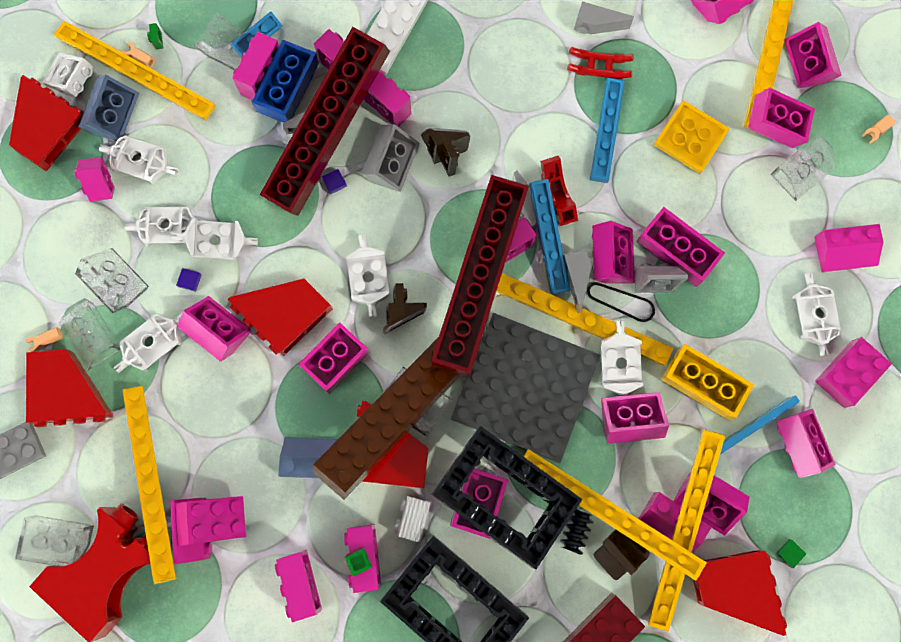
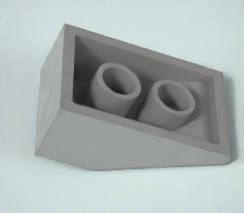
[634,263,688,293]

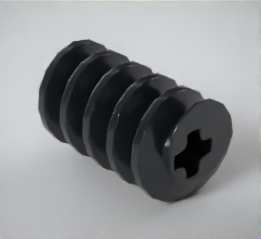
[560,509,594,555]

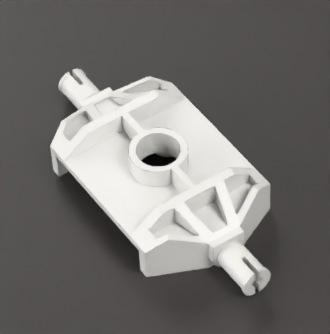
[99,136,179,184]
[124,207,194,246]
[170,218,258,260]
[346,235,390,318]
[792,273,842,357]
[114,314,182,373]
[601,320,643,396]

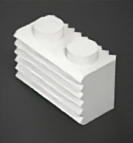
[394,496,431,542]

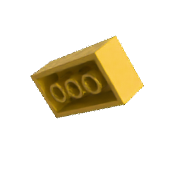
[661,344,754,420]

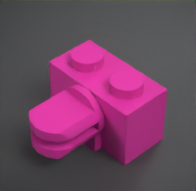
[74,157,115,202]

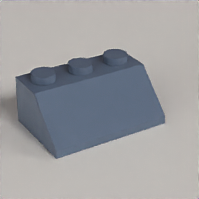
[78,74,139,141]
[278,437,338,478]

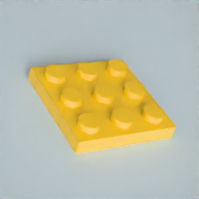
[653,100,730,174]

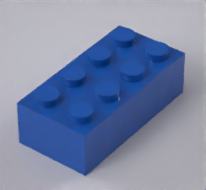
[252,40,319,123]

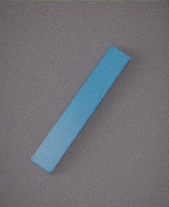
[590,78,625,183]
[529,179,570,295]
[720,395,800,455]

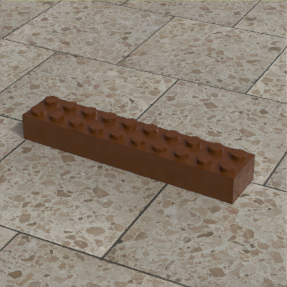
[313,338,478,500]

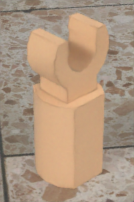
[122,42,155,68]
[862,115,895,144]
[25,327,64,352]

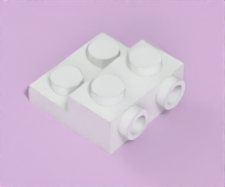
[42,52,93,97]

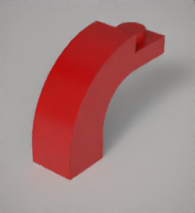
[540,156,578,226]

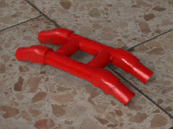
[567,47,634,79]

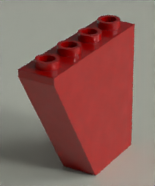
[9,75,84,171]
[227,279,333,356]
[26,349,113,427]
[357,401,429,488]
[693,550,787,636]

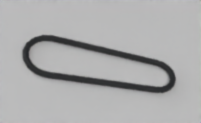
[587,282,655,322]

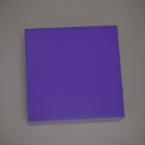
[322,169,347,194]
[176,268,202,292]

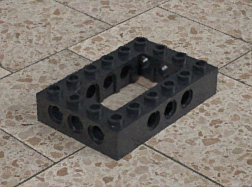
[431,426,582,570]
[380,535,529,642]

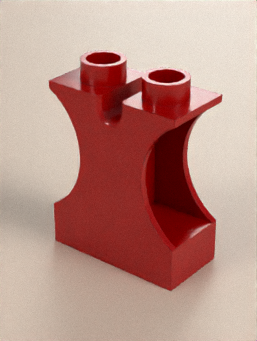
[29,504,151,642]

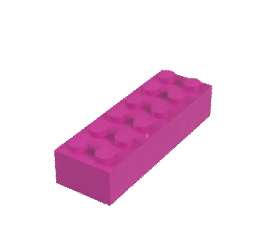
[314,29,412,127]

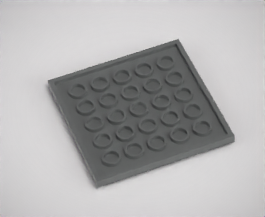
[451,313,600,463]

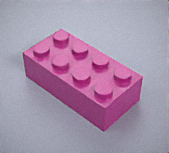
[636,207,725,287]

